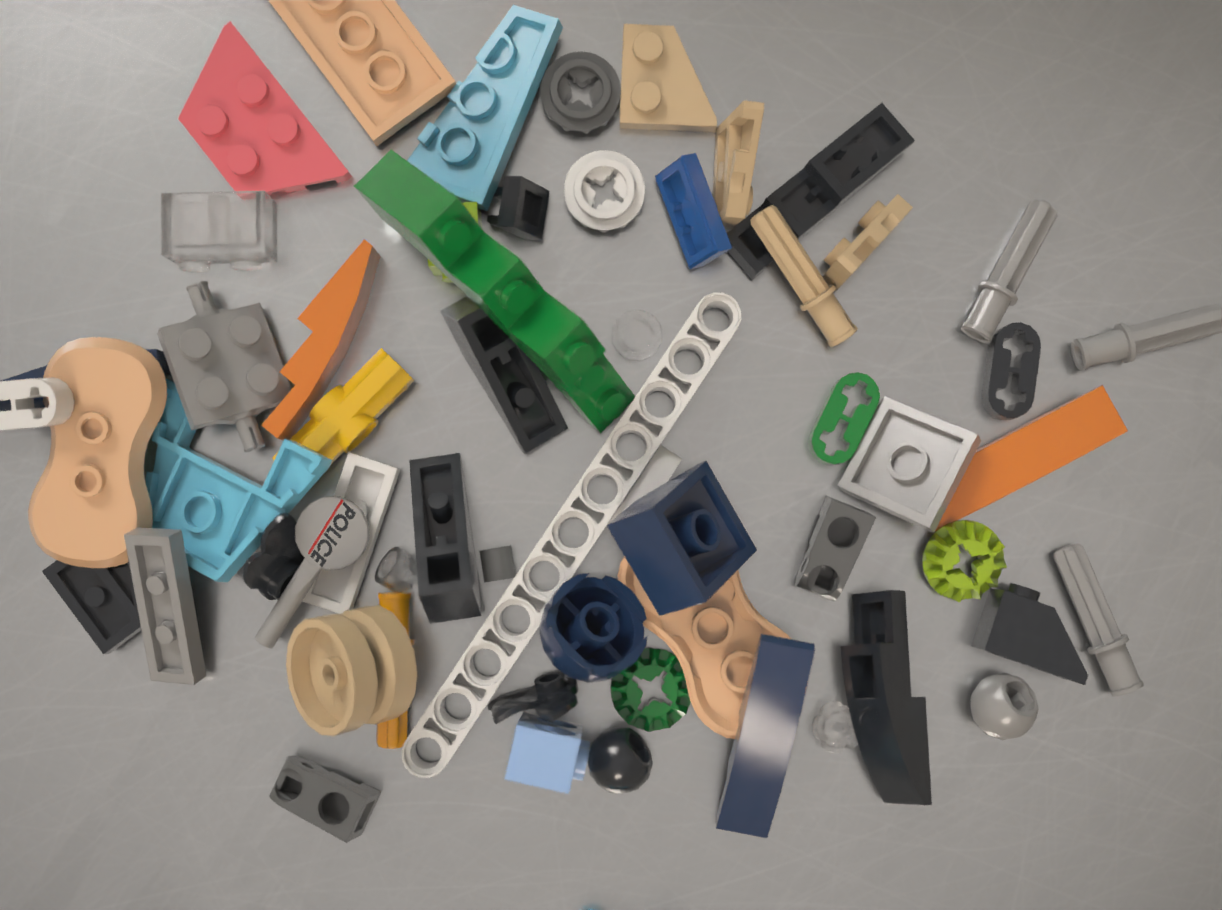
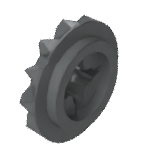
[540,51,621,134]

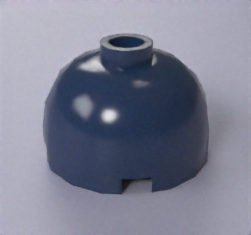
[539,573,648,683]

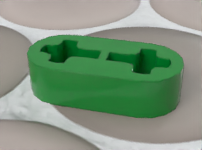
[808,372,880,466]

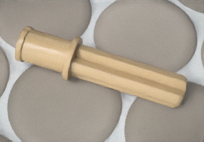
[750,205,858,347]

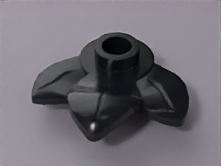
[243,512,305,600]
[487,672,579,724]

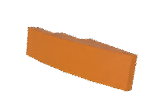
[261,239,380,440]
[935,385,1128,531]

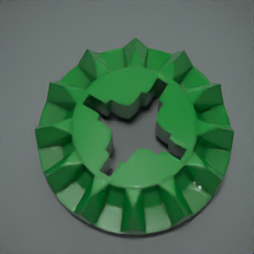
[611,648,691,732]

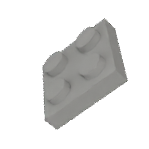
[838,396,981,533]

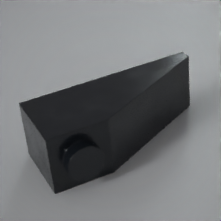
[440,296,568,454]
[409,453,482,624]

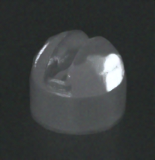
[375,547,417,592]

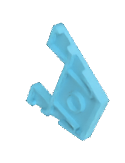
[146,378,332,583]

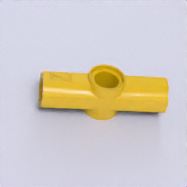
[272,348,414,464]

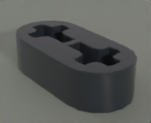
[982,322,1041,420]

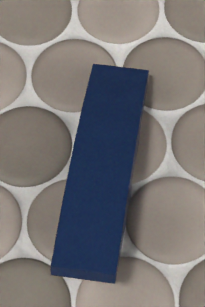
[716,634,815,838]

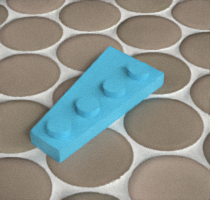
[407,5,563,211]

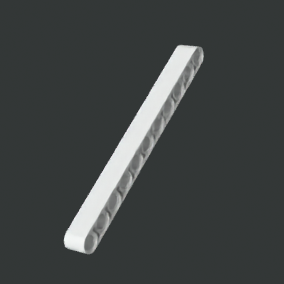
[402,293,741,778]

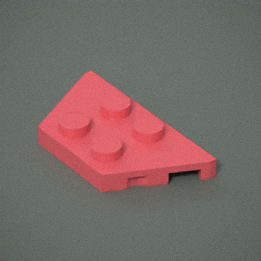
[178,22,352,202]

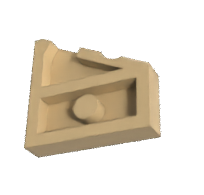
[619,24,717,132]
[713,100,764,229]
[822,194,913,292]

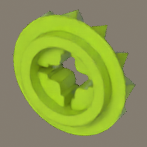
[922,520,1007,603]

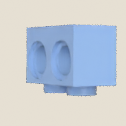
[504,712,590,794]

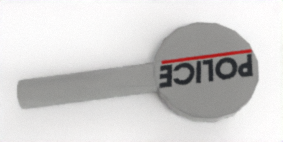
[255,496,370,648]

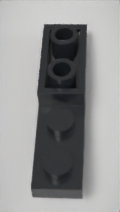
[840,590,932,805]

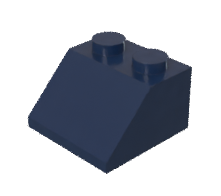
[607,461,757,616]

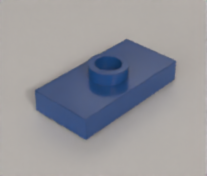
[655,153,732,269]

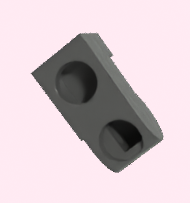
[795,496,876,602]
[269,756,381,843]

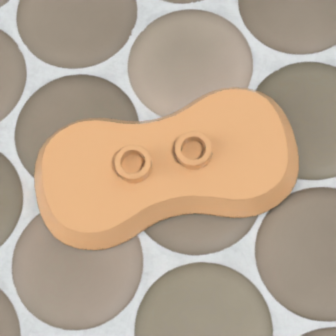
[28,337,167,568]
[618,556,808,739]

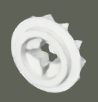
[564,150,645,233]

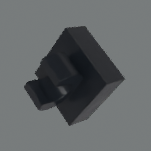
[487,176,550,240]

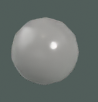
[970,673,1038,740]

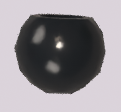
[587,727,653,794]

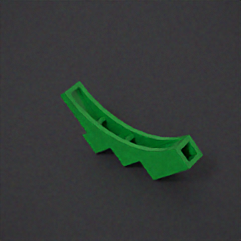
[354,150,635,434]

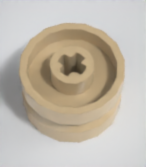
[286,605,417,736]

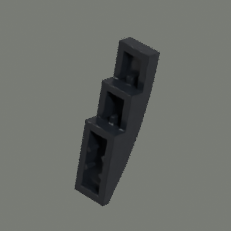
[727,103,915,279]

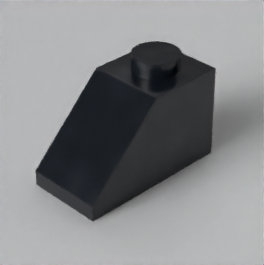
[971,583,1088,685]

